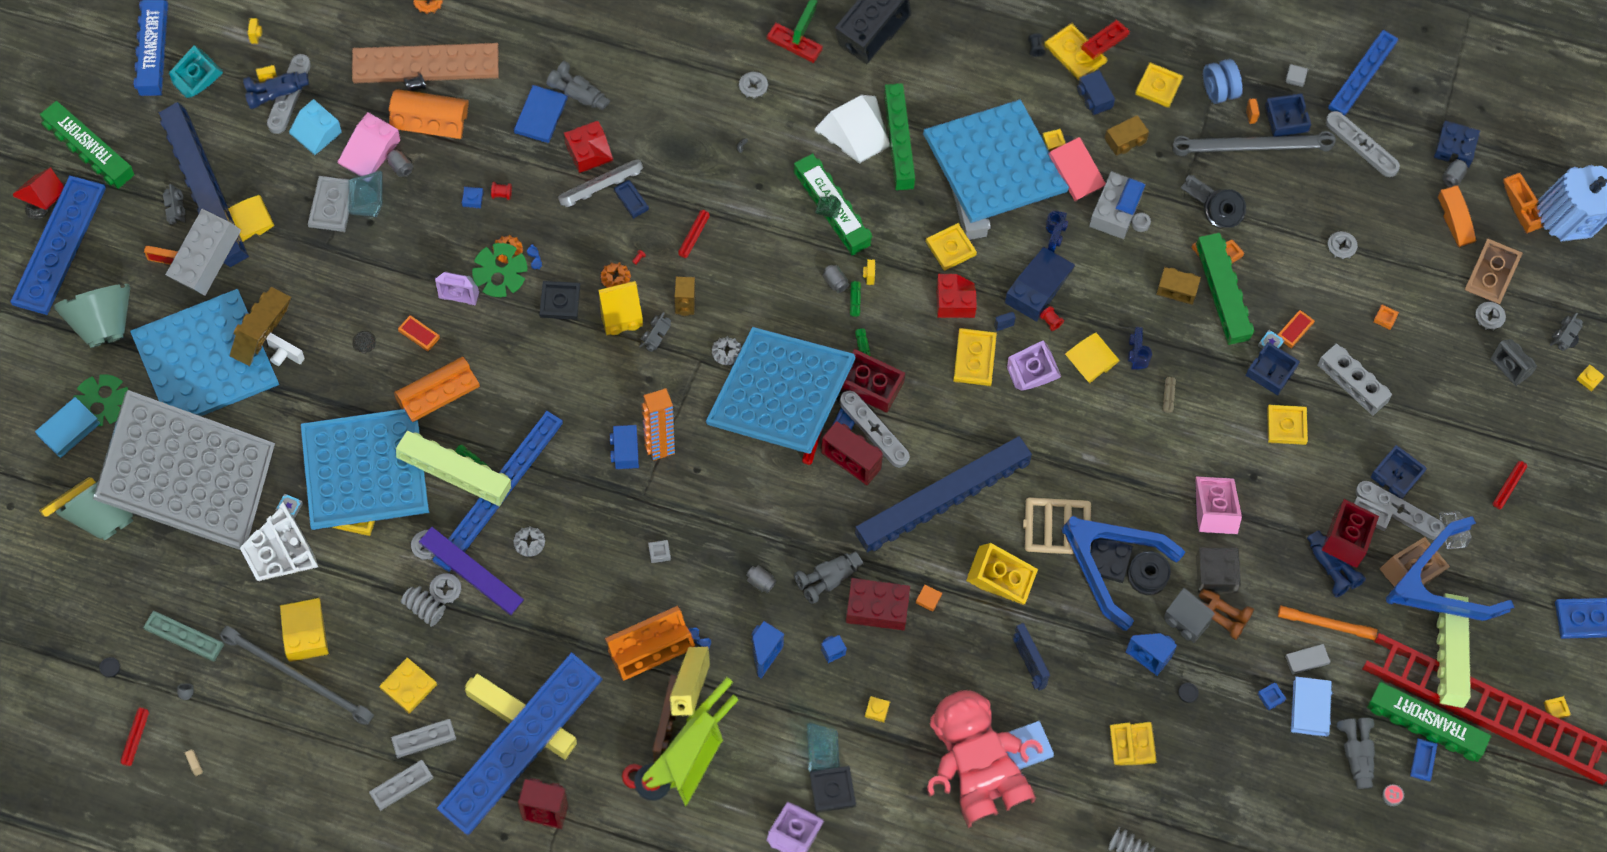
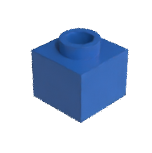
[821,635,847,663]

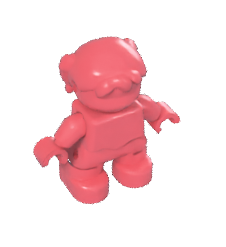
[927,690,1043,828]

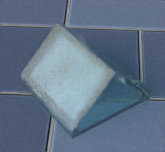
[349,171,382,217]
[806,723,840,771]

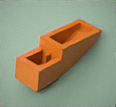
[1503,173,1544,233]
[1438,185,1476,247]

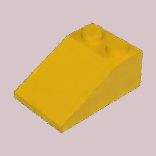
[598,281,643,335]
[966,543,1038,605]
[280,598,329,662]

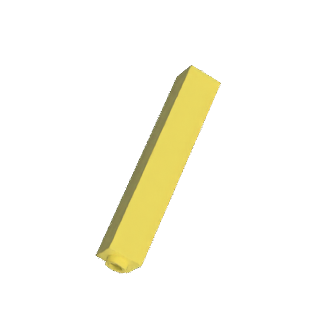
[670,647,710,715]
[465,674,577,760]

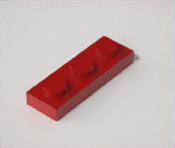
[1080,20,1130,60]
[767,23,823,63]

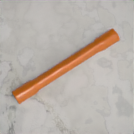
[1278,605,1377,640]

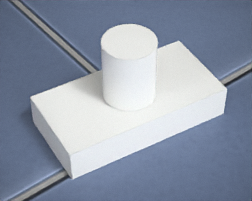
[266,333,305,366]

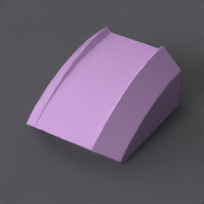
[435,272,479,305]
[1007,340,1061,390]
[767,802,824,852]

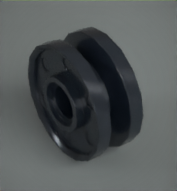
[1204,189,1246,228]
[1127,551,1171,595]

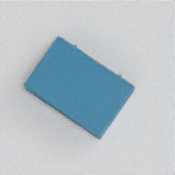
[35,397,100,458]

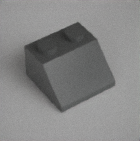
[1491,339,1537,386]
[1164,588,1215,643]

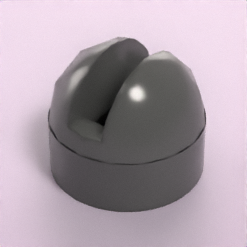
[177,683,194,700]

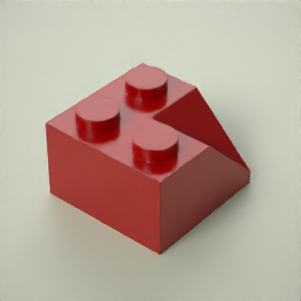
[564,121,613,173]
[937,274,977,318]

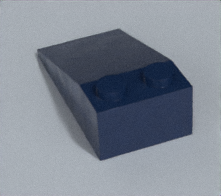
[1005,247,1075,322]

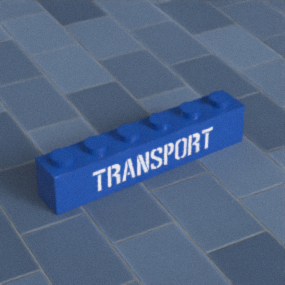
[134,0,168,96]

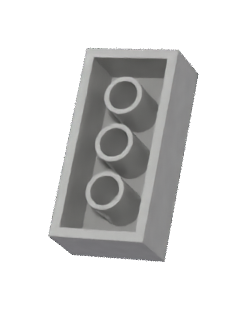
[165,209,241,296]

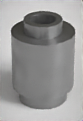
[387,150,413,177]
[1442,160,1467,187]
[823,265,849,293]
[746,565,776,593]

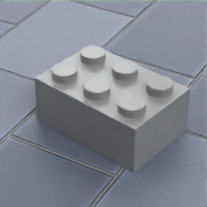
[1089,172,1145,239]

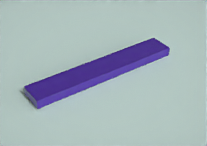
[419,527,524,616]

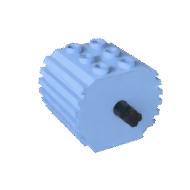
[1537,165,1607,241]

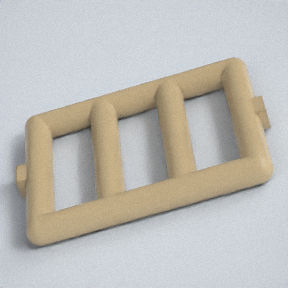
[1023,497,1091,554]

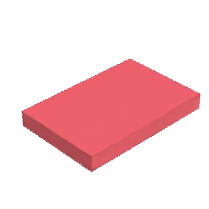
[1048,137,1106,201]

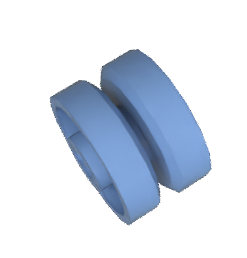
[1203,59,1242,104]

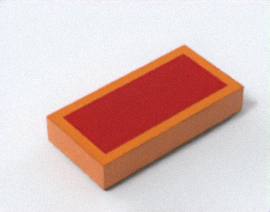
[144,246,178,265]
[1278,310,1315,349]
[398,315,440,352]

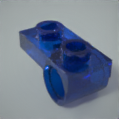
[1045,211,1069,252]
[1128,327,1152,370]

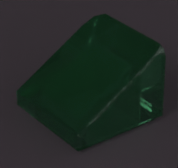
[815,196,842,218]

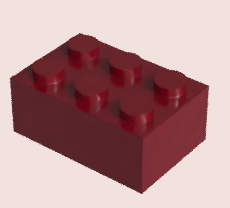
[840,349,905,413]
[821,421,883,486]
[1321,499,1379,568]
[846,578,910,631]
[518,778,568,829]

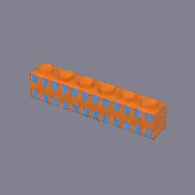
[641,388,675,461]

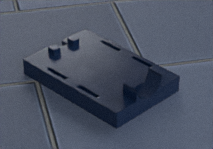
[1013,623,1050,691]

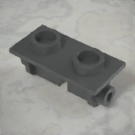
[1181,175,1214,204]
[163,184,186,225]
[639,312,671,352]
[1550,313,1583,351]

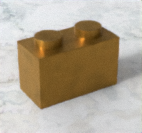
[1105,115,1149,156]
[1157,267,1201,305]
[675,277,695,316]

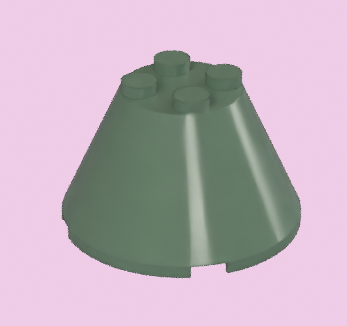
[54,284,130,348]
[56,482,133,541]

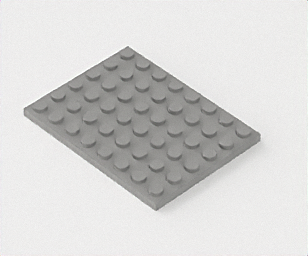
[93,390,275,550]

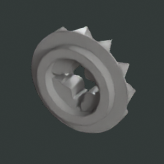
[739,72,768,99]
[1327,231,1357,259]
[1475,302,1506,330]
[712,336,742,365]
[513,526,545,557]
[411,530,435,560]
[429,573,462,604]

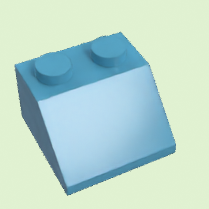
[289,99,342,155]

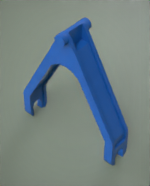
[1062,516,1185,631]
[1386,516,1515,621]

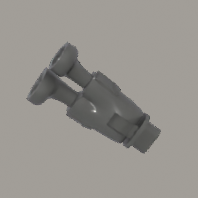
[546,61,610,110]
[794,551,863,604]
[1337,718,1375,789]

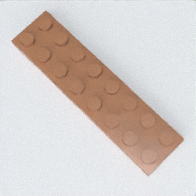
[352,43,499,83]

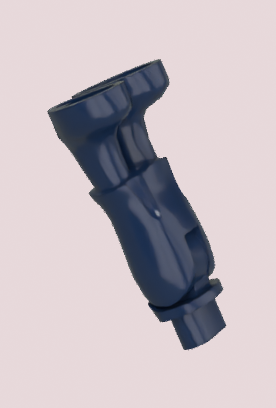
[243,72,309,109]
[1307,531,1366,598]

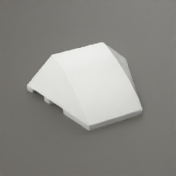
[815,95,890,163]
[240,503,318,581]

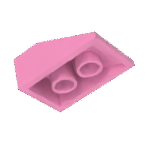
[338,113,400,181]
[1195,477,1242,534]

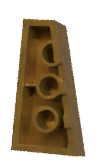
[229,287,291,366]

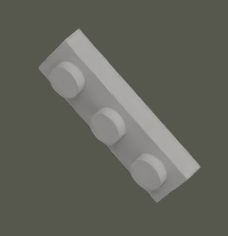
[391,719,456,758]
[369,760,433,811]

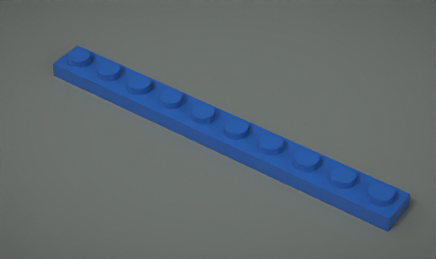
[432,411,563,572]

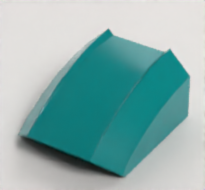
[169,46,223,98]

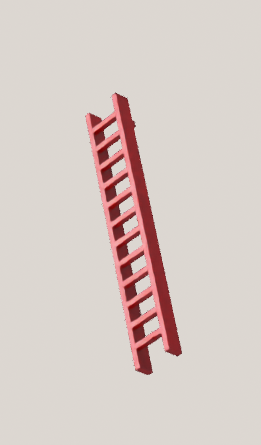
[1362,633,1607,785]

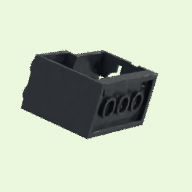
[835,0,911,65]

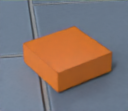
[1246,98,1259,124]
[1373,305,1399,330]
[916,585,942,612]

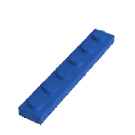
[1328,30,1398,116]

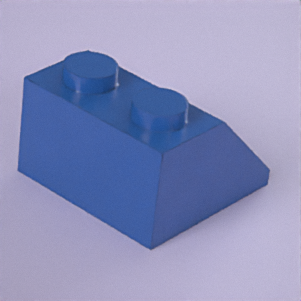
[751,622,784,678]
[1126,633,1177,676]

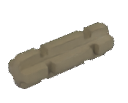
[1163,377,1176,413]

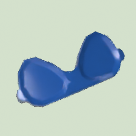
[527,244,542,269]
[688,627,711,649]

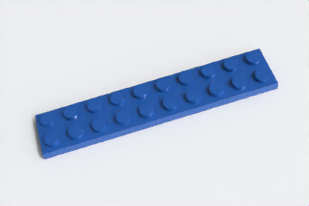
[437,653,603,835]

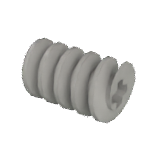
[401,586,446,627]
[1109,827,1156,852]

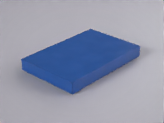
[514,85,567,143]
[1555,598,1607,639]

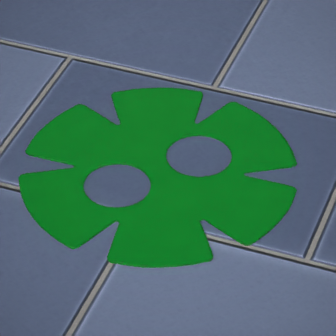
[472,243,527,297]
[73,374,128,426]

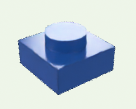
[462,187,483,208]
[1258,683,1286,711]

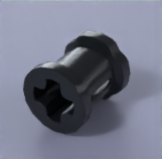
[1028,33,1046,57]
[404,73,426,91]

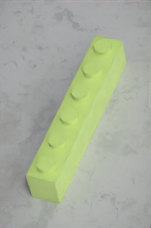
[396,431,511,506]
[1437,593,1470,708]

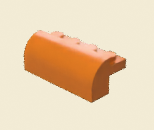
[389,89,469,139]
[394,357,480,422]
[605,606,695,681]

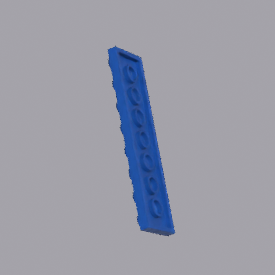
[10,176,106,315]

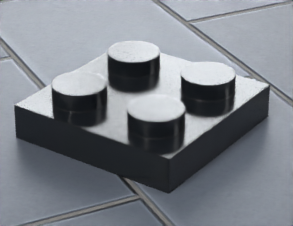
[539,281,581,320]
[1091,538,1133,584]
[809,766,856,813]

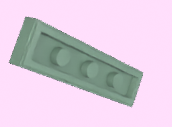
[143,611,224,662]

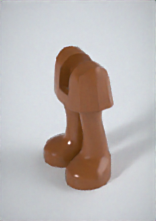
[1199,589,1254,640]

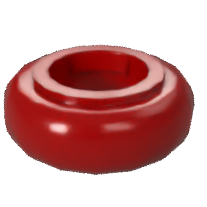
[622,764,642,789]

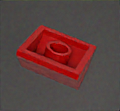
[13,167,64,210]

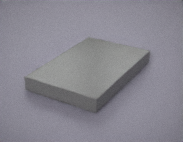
[308,176,356,232]

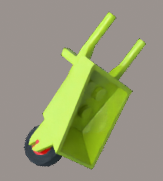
[634,677,738,807]

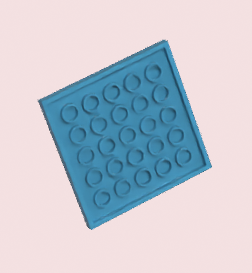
[923,100,1069,223]
[130,289,279,416]
[706,327,855,454]
[301,409,429,530]

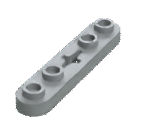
[267,54,310,134]
[1326,111,1400,177]
[558,160,643,207]
[839,391,910,468]
[1356,481,1445,540]

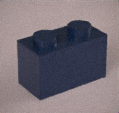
[1077,70,1115,115]

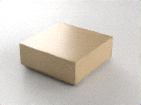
[185,749,203,776]

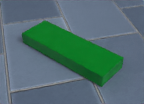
[792,0,818,45]

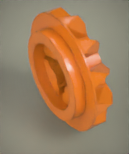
[414,0,443,14]
[493,235,523,263]
[601,262,631,288]

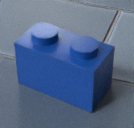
[610,425,639,469]

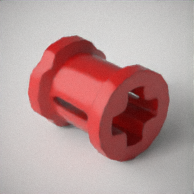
[491,182,512,200]
[1040,306,1064,331]

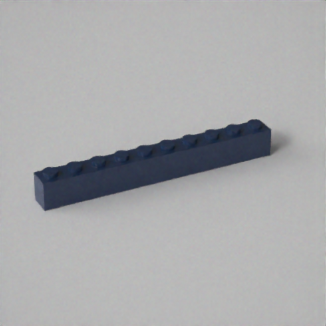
[159,102,249,267]
[855,436,1032,552]

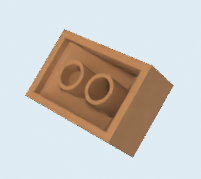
[1465,239,1523,304]
[1380,537,1450,587]

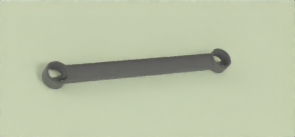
[1172,131,1336,156]
[220,626,374,725]

